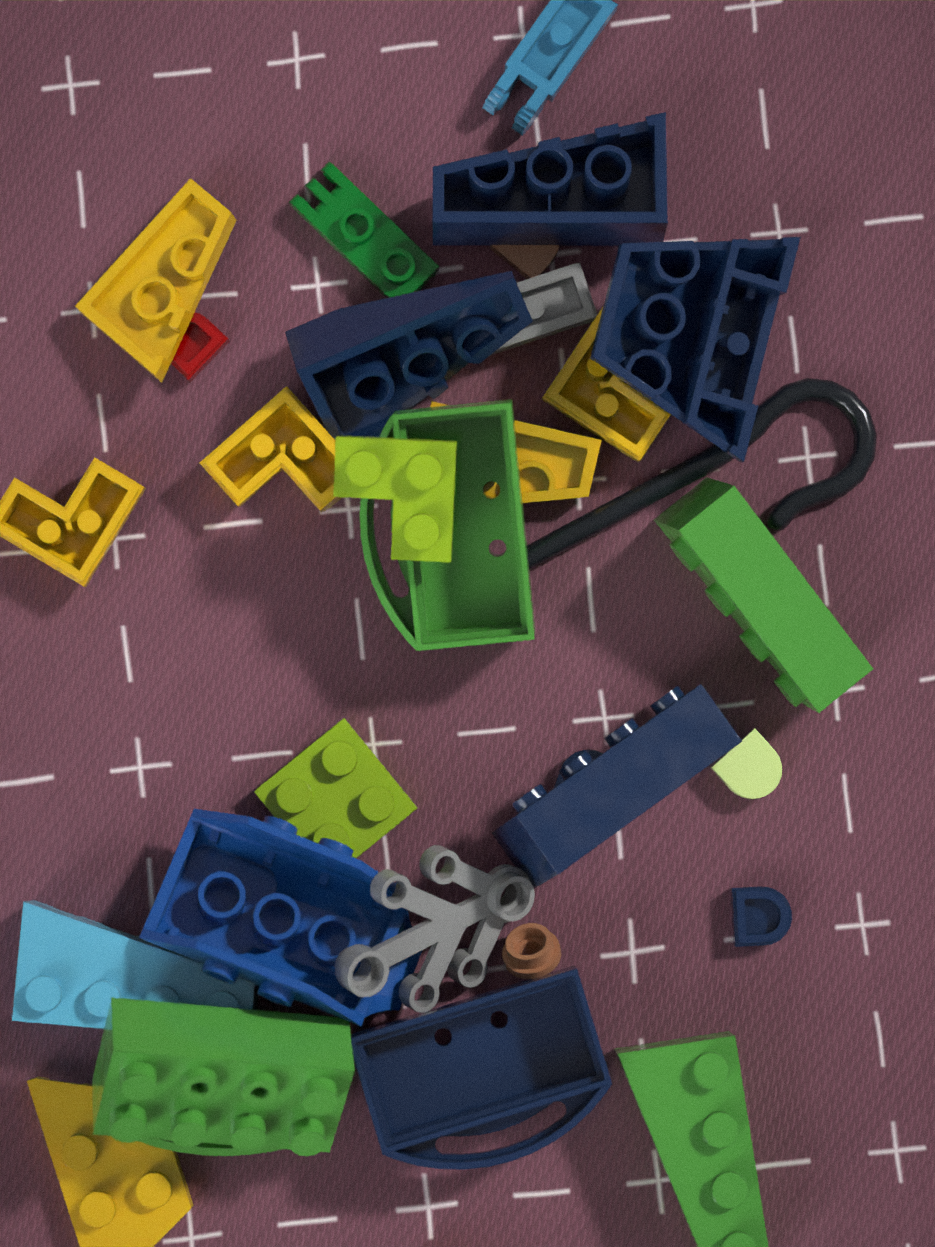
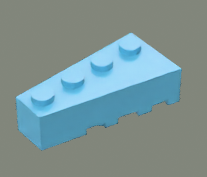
[12,900,259,1029]

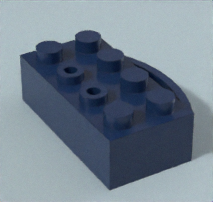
[351,965,612,1170]

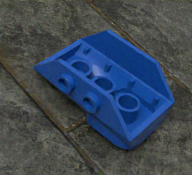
[139,809,423,1026]

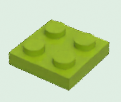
[254,718,418,859]

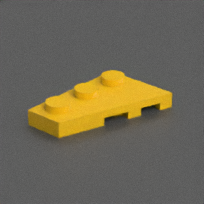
[75,178,237,383]
[430,401,602,503]

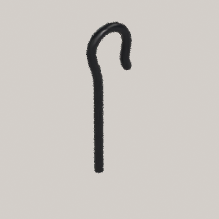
[527,378,877,570]

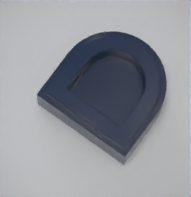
[730,886,792,947]

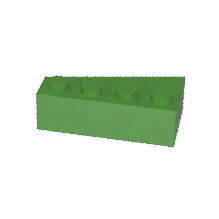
[654,477,873,713]
[614,1031,768,1247]

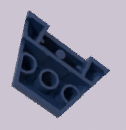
[590,237,801,463]

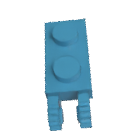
[482,0,618,136]

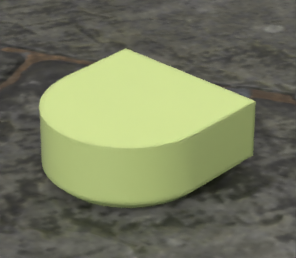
[710,729,782,799]

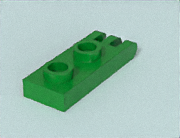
[289,162,439,298]

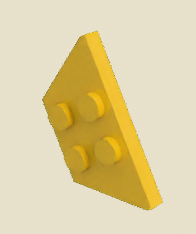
[27,1076,194,1247]

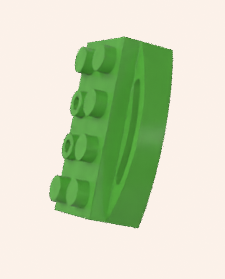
[360,399,535,651]
[92,997,355,1156]

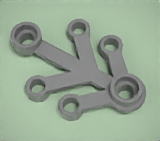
[335,845,535,1013]

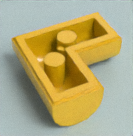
[542,305,671,463]
[200,386,343,512]
[0,457,146,588]

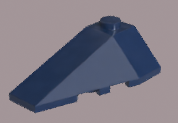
[285,271,533,440]

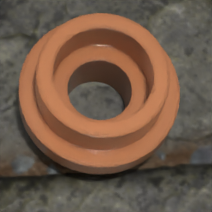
[502,923,561,979]

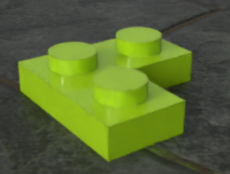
[333,435,457,563]

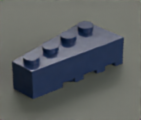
[433,112,668,246]
[492,684,742,888]

